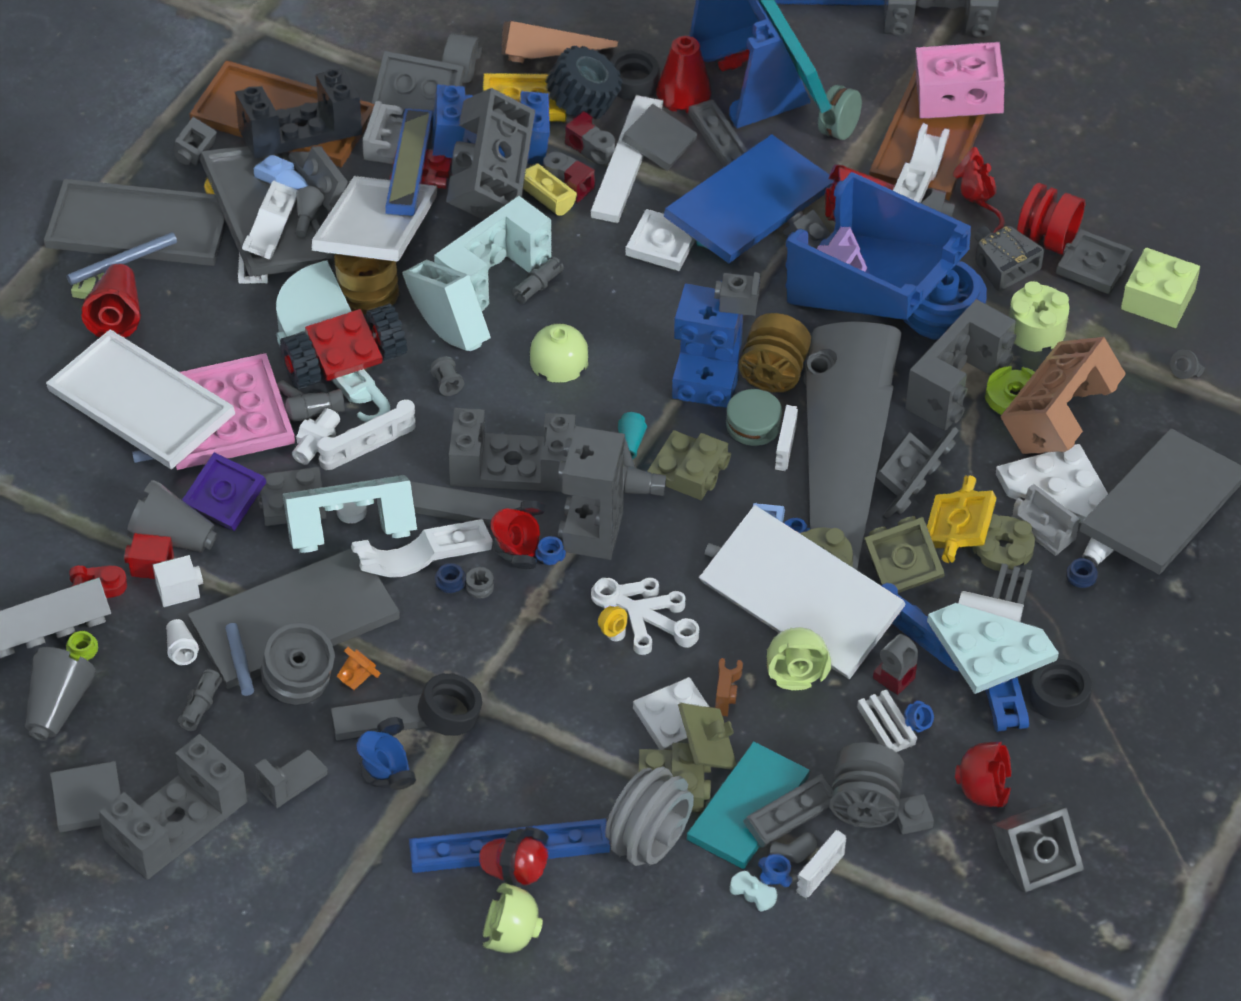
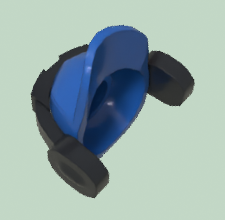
[357,717,416,790]

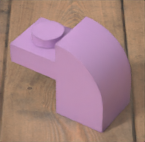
[817,227,867,272]

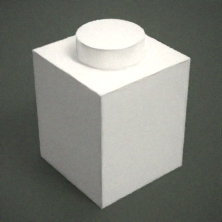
[153,555,203,607]

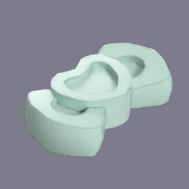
[730,871,777,911]

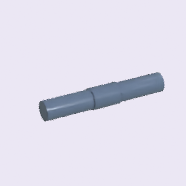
[225,623,254,696]

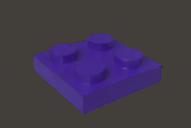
[182,452,267,531]

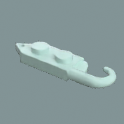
[319,365,390,422]

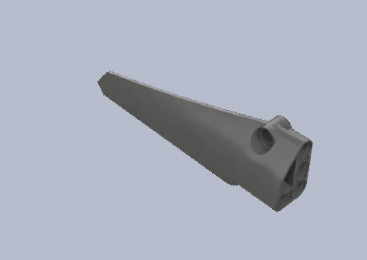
[802,322,901,570]

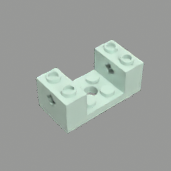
[434,196,551,311]
[283,475,417,553]

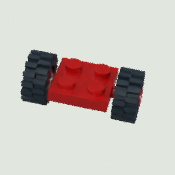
[280,303,407,389]

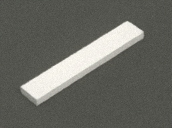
[591,95,663,223]

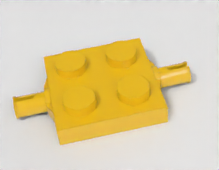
[927,475,997,563]

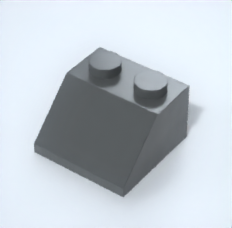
[992,802,1084,892]

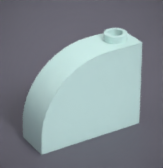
[276,260,352,346]
[402,260,491,351]

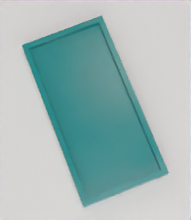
[759,0,831,113]

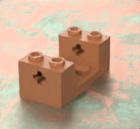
[1000,337,1126,454]

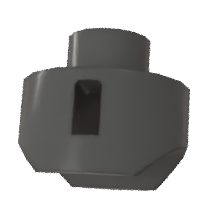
[921,188,955,217]

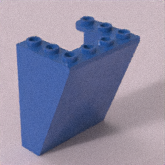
[689,0,811,129]
[785,172,971,320]

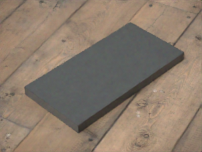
[200,146,334,277]
[44,179,227,266]
[1079,428,1241,575]
[188,548,400,689]

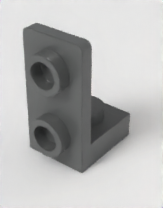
[254,750,328,808]

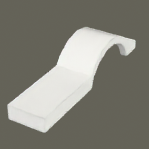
[893,123,950,203]
[242,181,297,259]
[351,519,493,577]

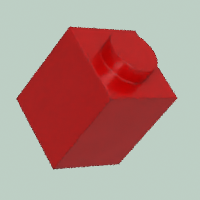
[124,533,174,579]

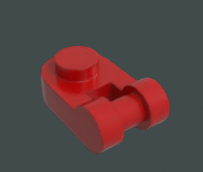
[69,565,128,598]

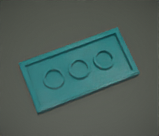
[687,742,810,870]

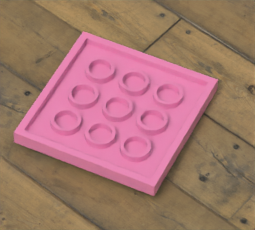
[176,353,295,470]

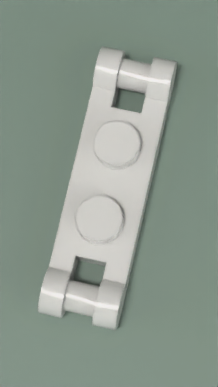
[318,400,416,470]

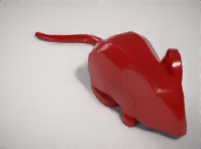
[953,147,1005,233]

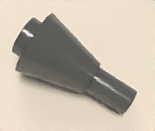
[295,186,325,237]

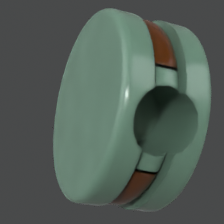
[818,85,862,140]
[726,389,782,446]

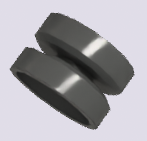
[260,623,335,705]

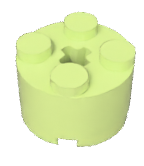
[1009,281,1069,352]

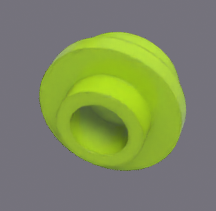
[66,631,98,661]

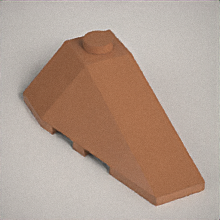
[502,21,618,63]

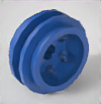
[903,261,987,340]

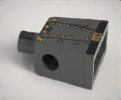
[974,226,1044,292]

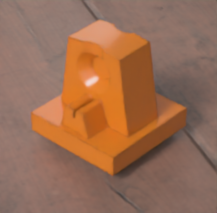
[337,647,381,690]

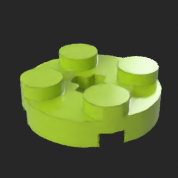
[985,366,1035,415]

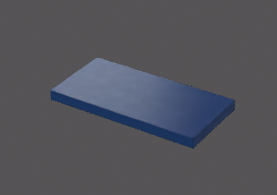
[663,134,833,263]

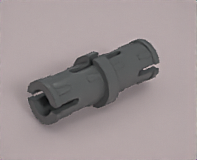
[511,256,564,304]
[177,669,222,731]

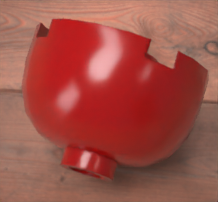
[955,742,1011,807]

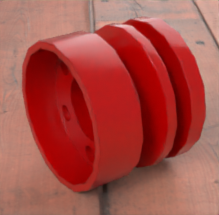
[1017,182,1085,255]

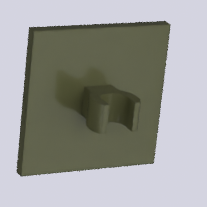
[678,703,737,770]

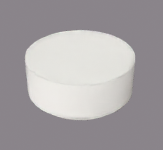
[336,502,367,523]

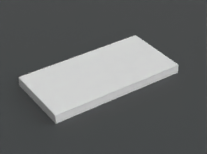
[312,176,437,261]
[46,329,236,470]
[699,505,905,680]

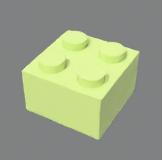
[1121,247,1200,328]

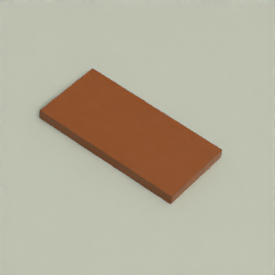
[189,60,375,168]
[869,69,986,200]

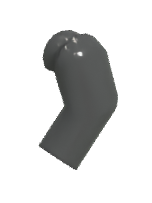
[770,832,817,863]

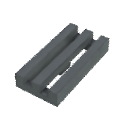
[993,563,1032,605]

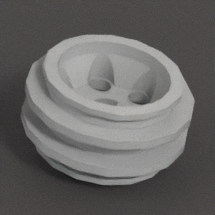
[606,766,694,866]

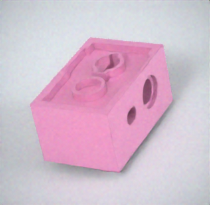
[916,42,1004,118]

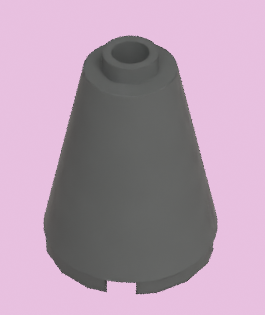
[127,480,217,553]
[25,647,96,741]

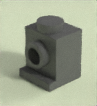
[173,117,217,166]
[714,272,760,316]

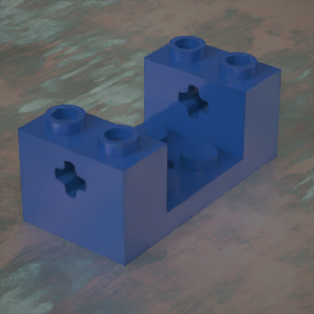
[432,85,550,165]
[672,283,743,408]

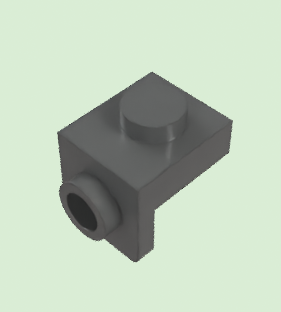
[782,209,831,249]

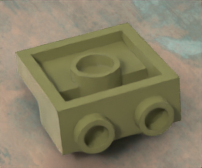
[647,430,731,500]
[864,516,945,593]
[639,743,711,812]

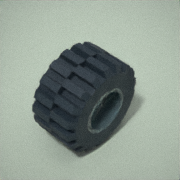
[546,46,622,119]

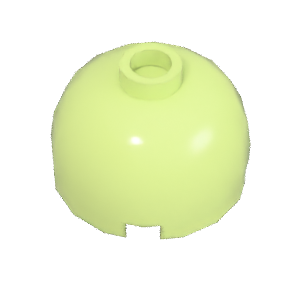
[530,324,588,382]
[767,627,831,690]
[483,883,542,953]

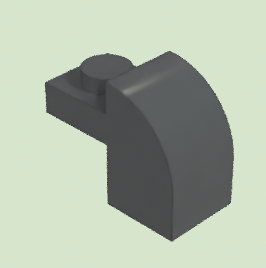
[442,33,483,83]

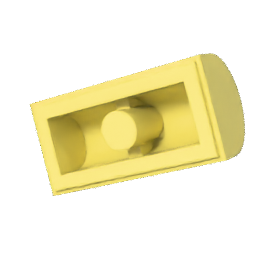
[523,163,577,216]

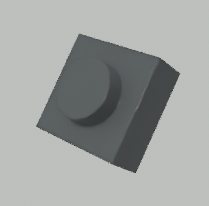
[896,794,934,835]

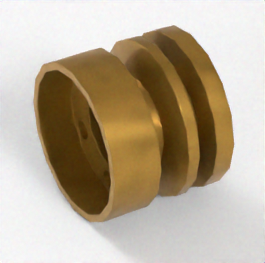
[334,254,399,315]
[739,313,811,392]

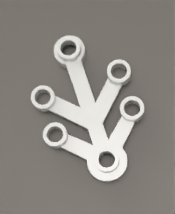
[591,578,699,655]

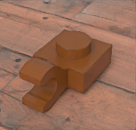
[715,658,743,716]

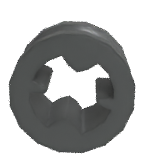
[466,567,494,599]

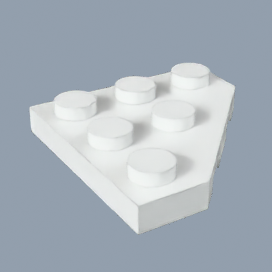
[995,444,1108,523]

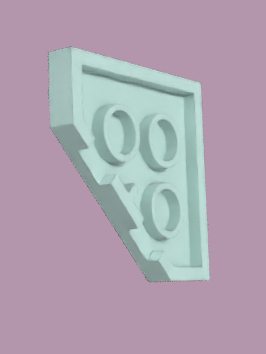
[927,603,1059,694]

